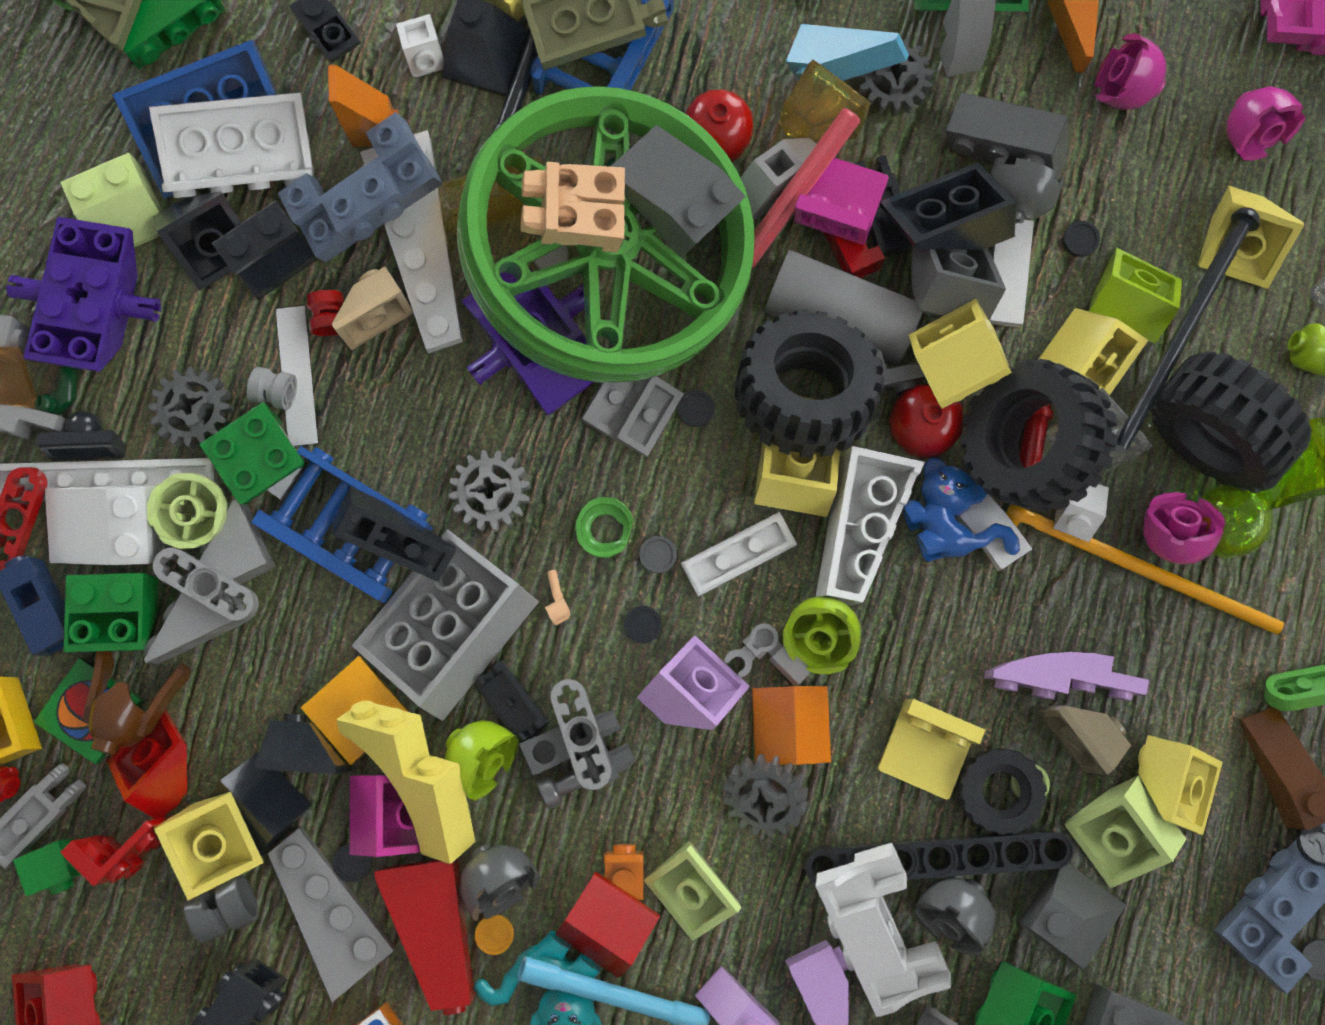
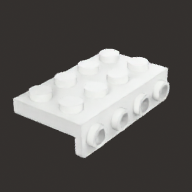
[149,93,314,198]

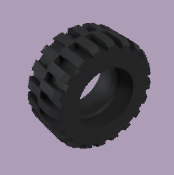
[734,310,884,458]
[1151,351,1311,493]
[961,359,1118,511]

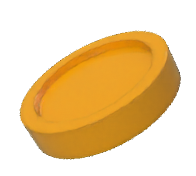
[475,914,514,955]

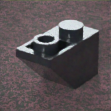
[289,0,361,64]

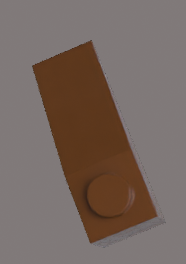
[1239,707,1325,830]

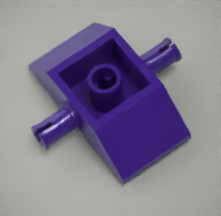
[6,217,161,372]
[461,266,594,416]

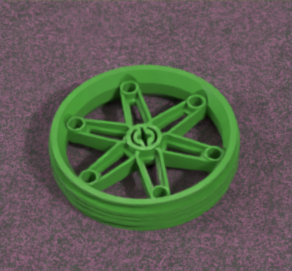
[457,86,755,383]

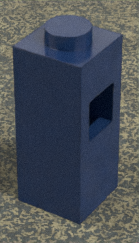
[0,555,65,657]

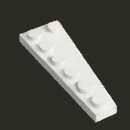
[360,130,463,353]

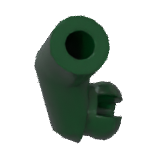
[35,367,78,415]

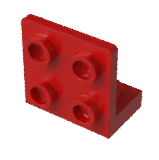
[60,816,172,887]

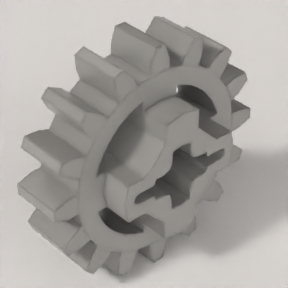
[449,450,531,532]

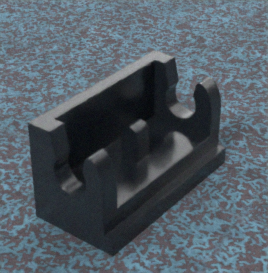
[475,660,550,744]

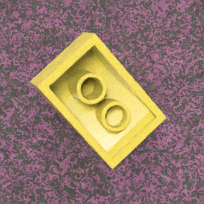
[754,396,840,517]

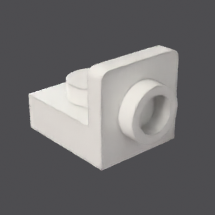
[396,14,444,77]

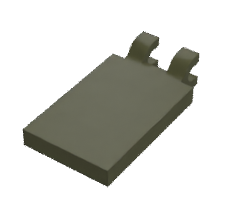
[521,0,669,70]

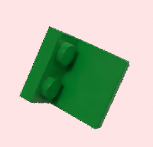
[199,402,304,505]

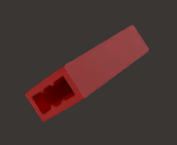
[374,858,475,1015]

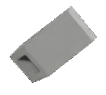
[740,138,816,222]

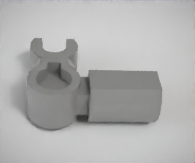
[724,623,811,686]

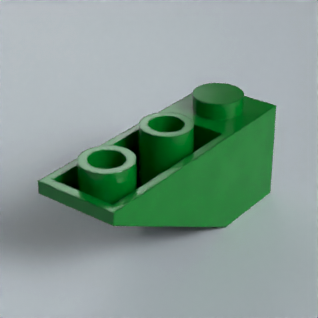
[123,0,225,70]

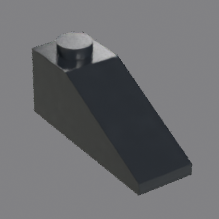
[333,487,456,582]

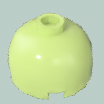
[147,473,229,549]

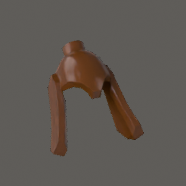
[82,651,192,755]

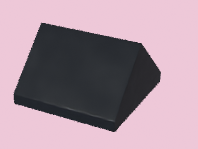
[209,752,313,857]

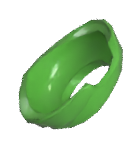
[576,497,634,558]

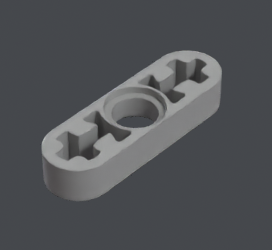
[153,548,259,622]
[551,679,612,790]

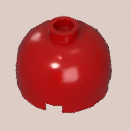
[686,89,754,162]
[888,383,964,459]

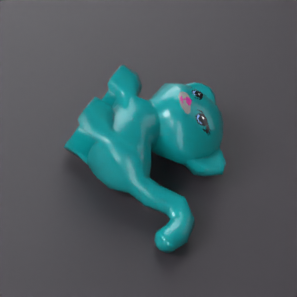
[473,930,602,1025]

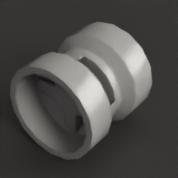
[247,366,297,410]

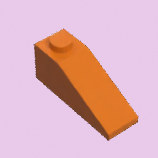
[1047,0,1099,73]
[328,65,400,147]

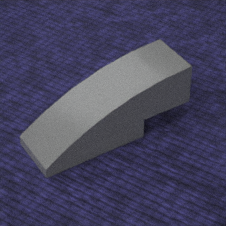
[939,0,995,77]

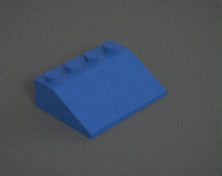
[112,40,278,199]

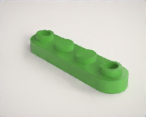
[1264,665,1325,711]

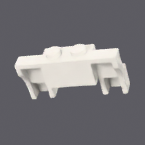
[816,843,951,1017]

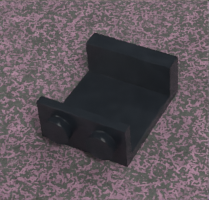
[212,201,318,300]

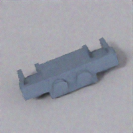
[278,112,443,262]
[1213,823,1325,994]

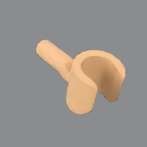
[545,570,571,625]

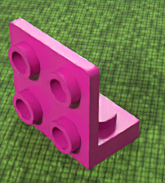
[795,158,889,245]

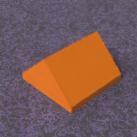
[752,686,831,765]

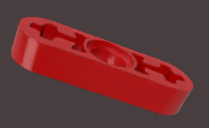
[0,467,48,571]

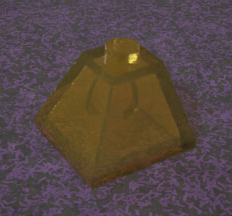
[779,59,871,143]

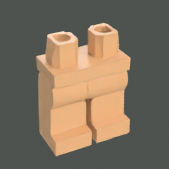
[521,162,625,253]

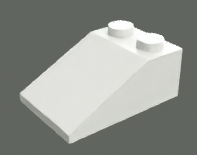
[45,485,164,565]

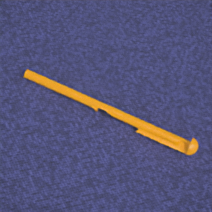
[1006,504,1284,635]

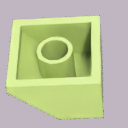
[60,153,162,248]
[1064,775,1186,888]

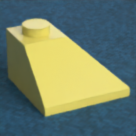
[1198,186,1304,289]
[1138,735,1223,835]

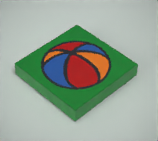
[34,658,145,764]

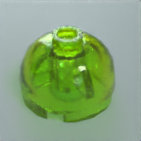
[1196,485,1274,558]

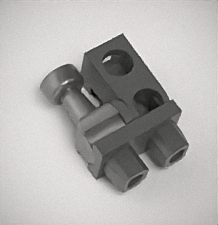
[519,711,636,810]

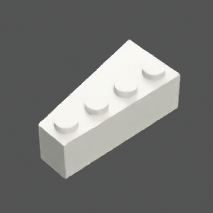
[816,446,925,605]

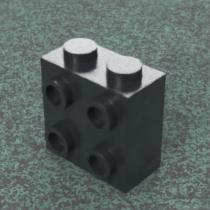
[191,958,288,1025]

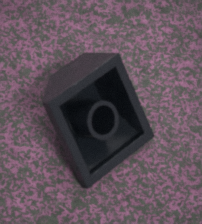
[442,0,530,97]
[152,191,242,291]
[255,713,352,774]

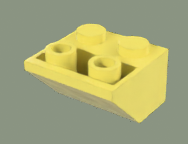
[909,299,1012,409]
[1039,308,1148,397]

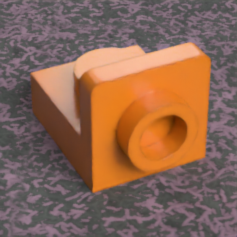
[604,844,644,900]

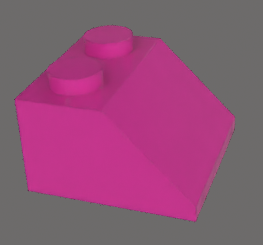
[350,774,421,857]

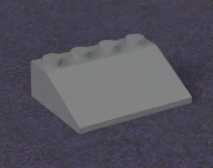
[352,529,539,721]

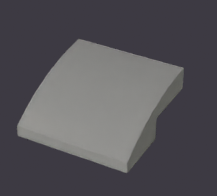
[580,376,684,457]

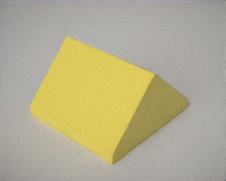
[154,792,264,900]

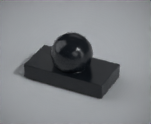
[36,411,126,461]

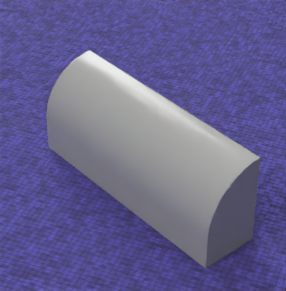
[764,250,923,367]

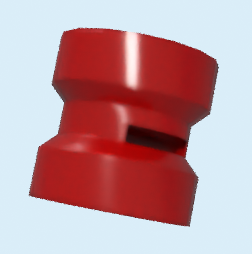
[306,290,344,336]

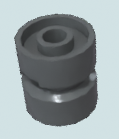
[184,874,259,944]

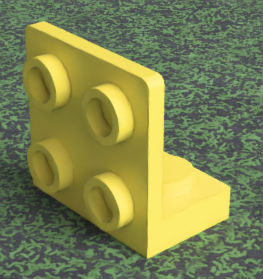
[878,699,985,800]

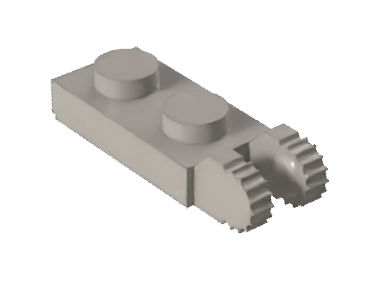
[0,763,86,869]

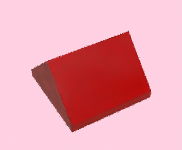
[555,871,660,978]

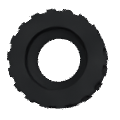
[957,748,1047,835]

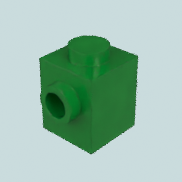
[13,838,82,897]

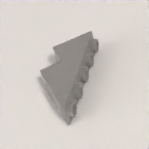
[144,499,276,664]

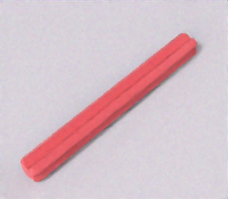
[752,108,860,268]

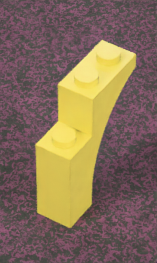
[336,700,476,864]

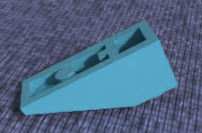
[786,24,909,86]

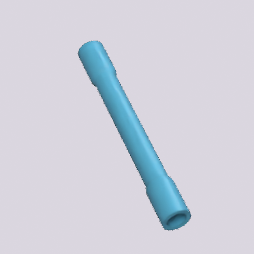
[518,956,710,1025]

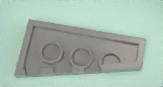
[268,828,396,1002]

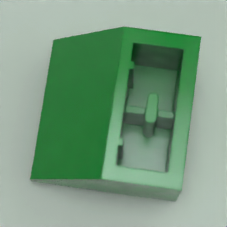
[64,573,159,653]

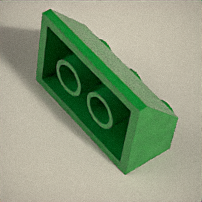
[975,961,1077,1025]

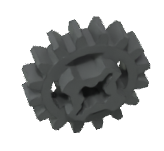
[854,38,934,117]
[148,367,234,449]
[723,754,808,837]

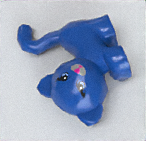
[901,457,1020,562]

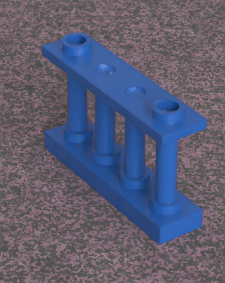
[530,0,674,95]
[251,446,433,604]

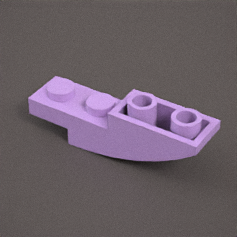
[984,652,1149,701]

